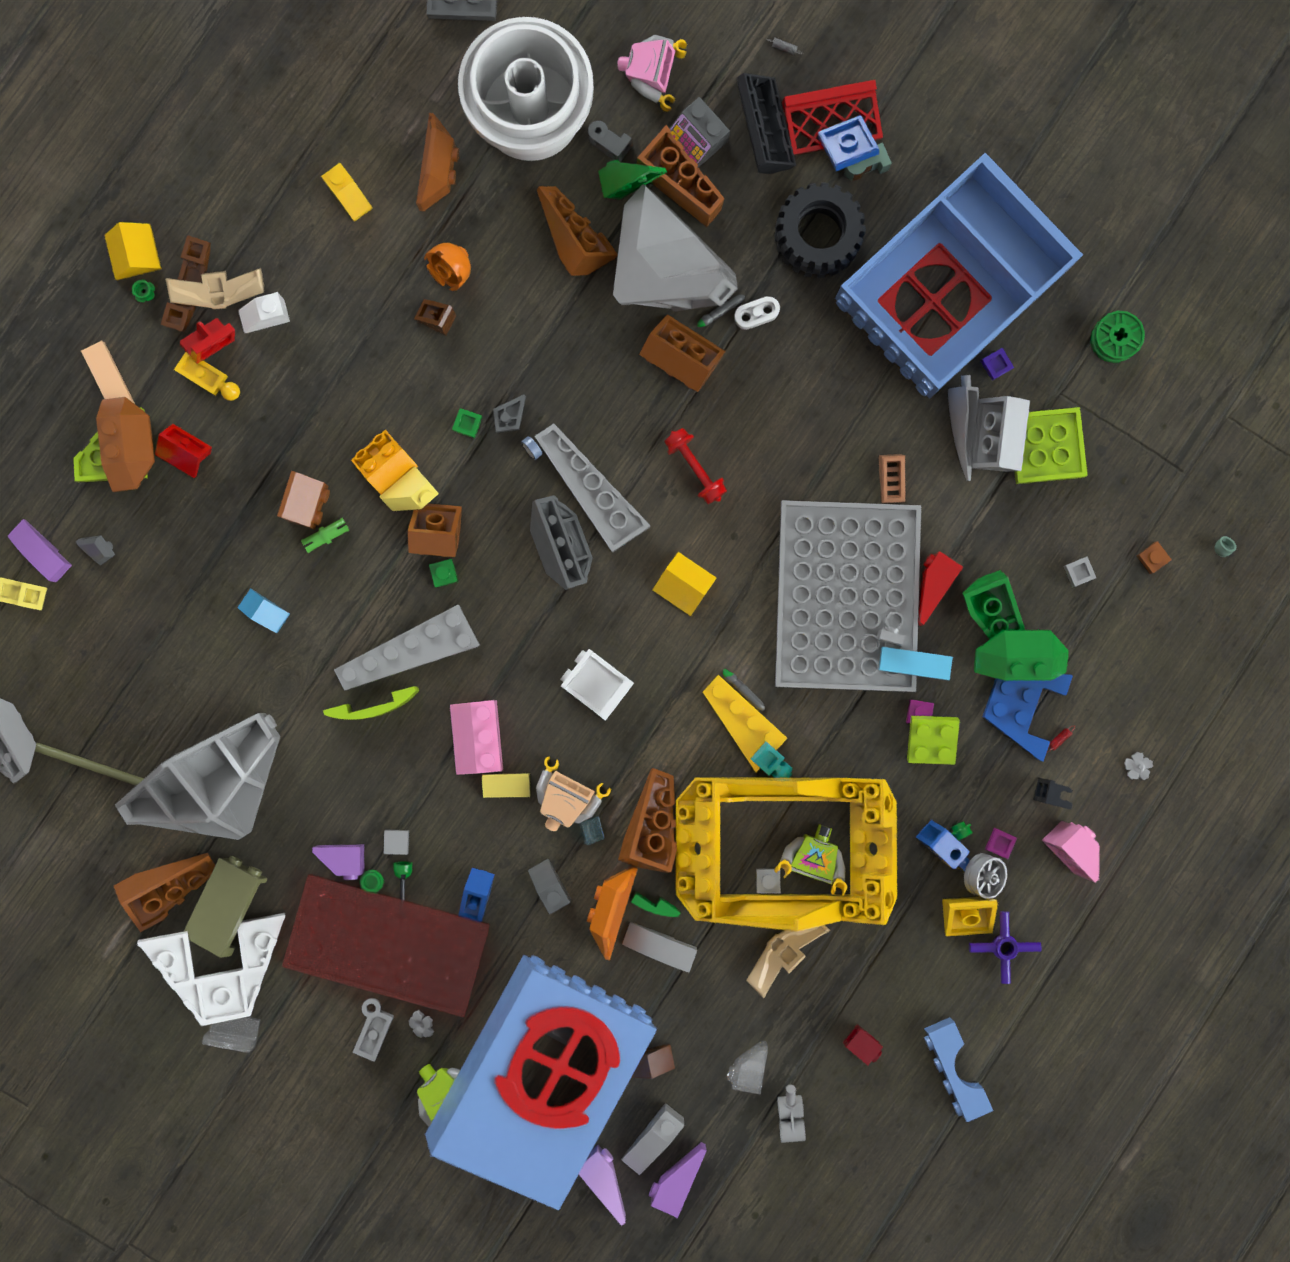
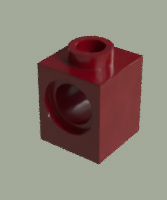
[843,1024,883,1065]

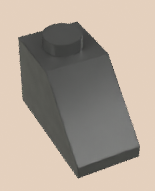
[528,858,571,915]

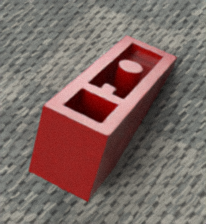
[918,551,963,626]

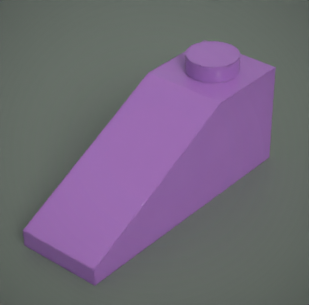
[649,1142,706,1218]

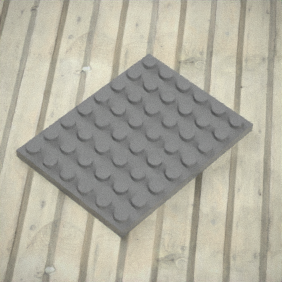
[775,500,921,692]

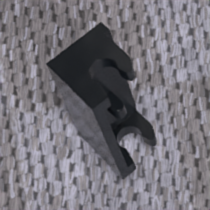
[1033,777,1073,810]

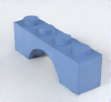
[924,1017,993,1122]

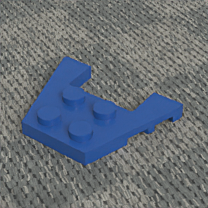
[982,674,1073,761]

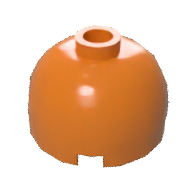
[424,242,471,291]

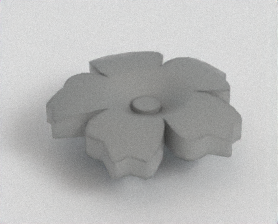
[1124,752,1153,780]
[409,1010,434,1038]

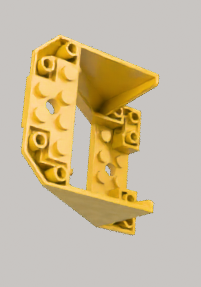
[676,777,897,931]

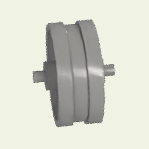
[964,853,1007,899]

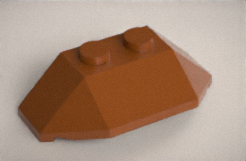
[416,113,459,211]
[96,397,155,492]

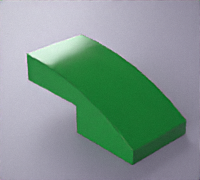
[631,891,681,917]

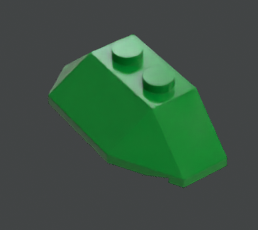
[974,630,1069,680]

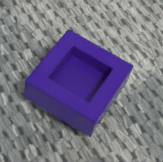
[980,348,1014,381]

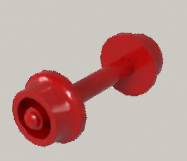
[664,428,727,504]

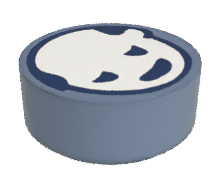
[521,436,542,460]

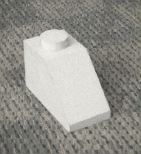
[238,292,290,333]

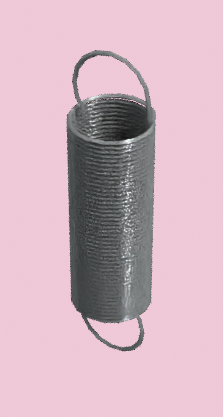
[767,38,802,55]

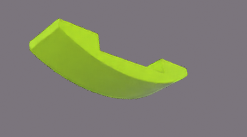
[323,686,419,720]

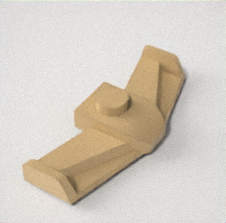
[165,268,264,310]
[746,925,830,998]

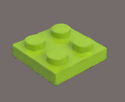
[907,716,960,765]

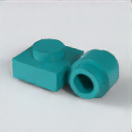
[751,741,793,778]

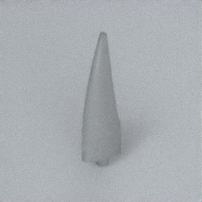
[948,375,979,481]

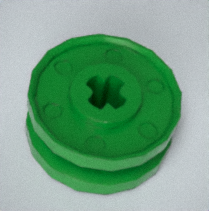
[1090,311,1145,363]

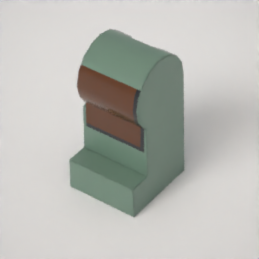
[844,142,892,181]

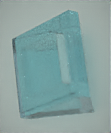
[579,816,605,845]

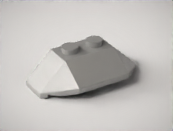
[0,699,36,783]

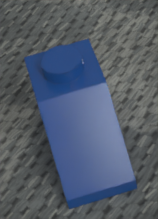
[458,868,495,924]

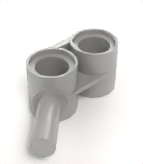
[777,1085,806,1143]

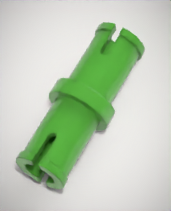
[301,518,350,553]

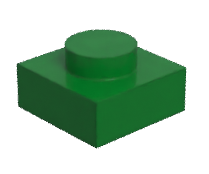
[452,408,483,439]
[429,559,458,588]

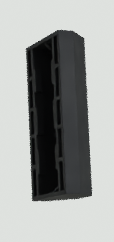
[737,73,796,174]

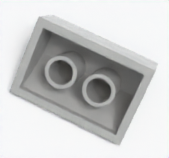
[972,396,1030,471]

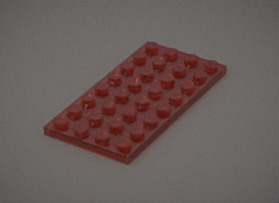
[282,874,490,1017]

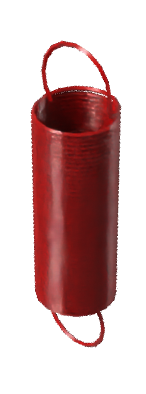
[1048,726,1075,752]

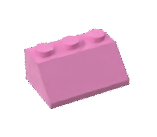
[450,700,503,775]
[1042,821,1099,883]

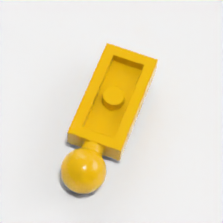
[174,352,240,401]

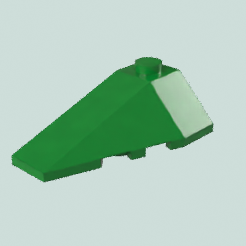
[962,570,1025,639]

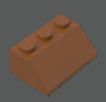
[639,314,725,392]

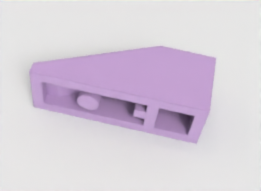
[579,1145,626,1226]

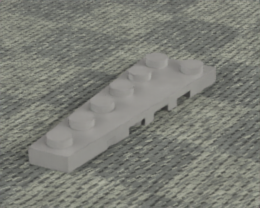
[535,424,650,553]
[334,605,480,690]

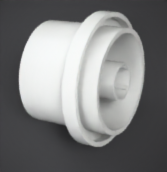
[458,17,594,161]

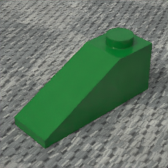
[598,160,667,199]

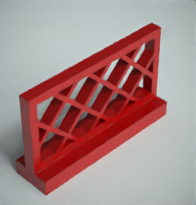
[782,80,883,155]

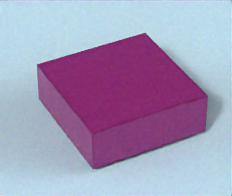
[985,828,1017,859]

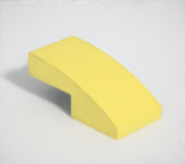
[0,577,47,610]

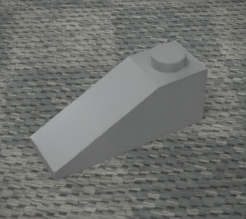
[621,1103,685,1175]

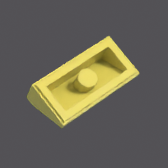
[482,773,530,798]

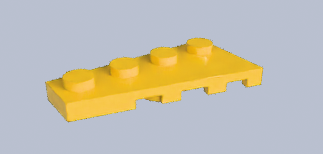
[703,675,787,772]

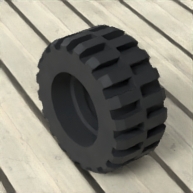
[774,182,866,278]

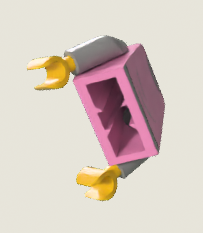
[618,35,687,112]

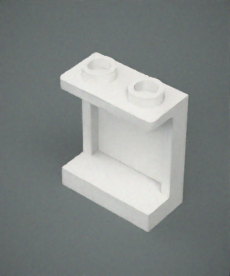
[560,649,634,720]

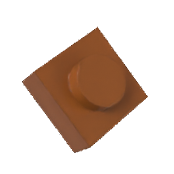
[1137,541,1171,574]

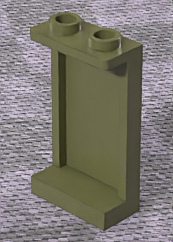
[184,856,268,958]

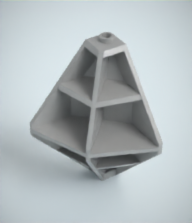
[613,184,737,311]
[115,713,280,840]

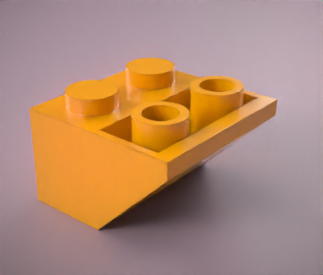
[351,430,418,495]

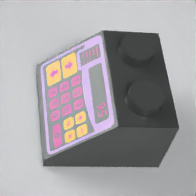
[670,97,730,167]

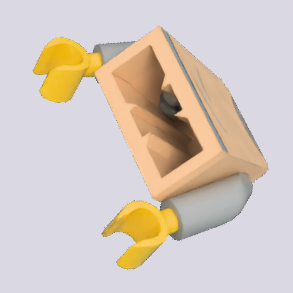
[536,756,611,831]

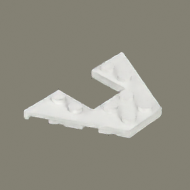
[137,913,285,1026]

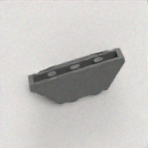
[530,495,593,590]

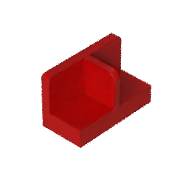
[180,318,235,364]

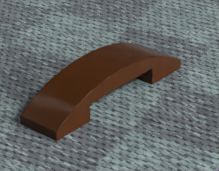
[160,235,211,332]

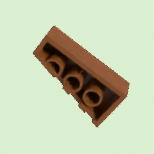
[636,125,724,227]

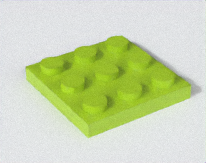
[1015,407,1087,484]

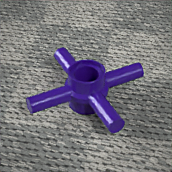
[969,911,1042,984]

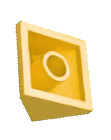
[105,222,161,280]
[652,552,716,616]
[942,897,998,936]

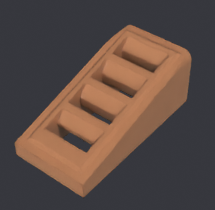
[879,454,905,503]

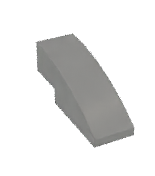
[622,922,697,973]

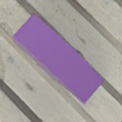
[8,519,72,582]

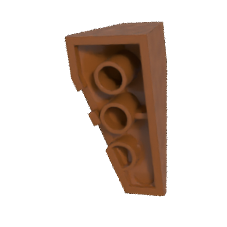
[537,186,618,276]
[618,768,677,873]
[114,853,215,932]

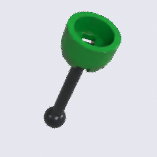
[393,861,413,919]

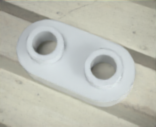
[734,297,780,329]

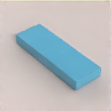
[878,647,953,680]

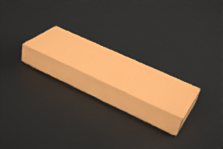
[81,341,135,404]

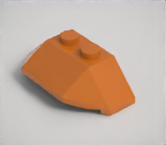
[587,865,638,961]

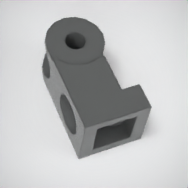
[588,121,632,162]

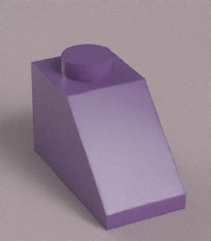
[312,845,364,880]

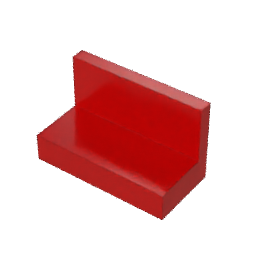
[155,424,212,478]

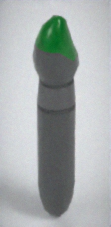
[697,294,745,327]
[723,669,765,711]

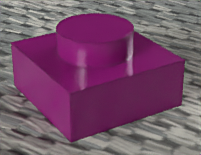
[906,700,934,723]

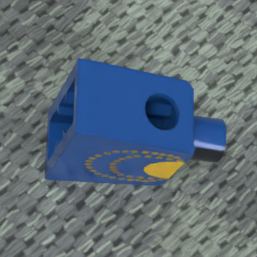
[916,820,970,872]

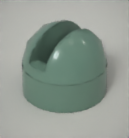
[1214,536,1236,557]

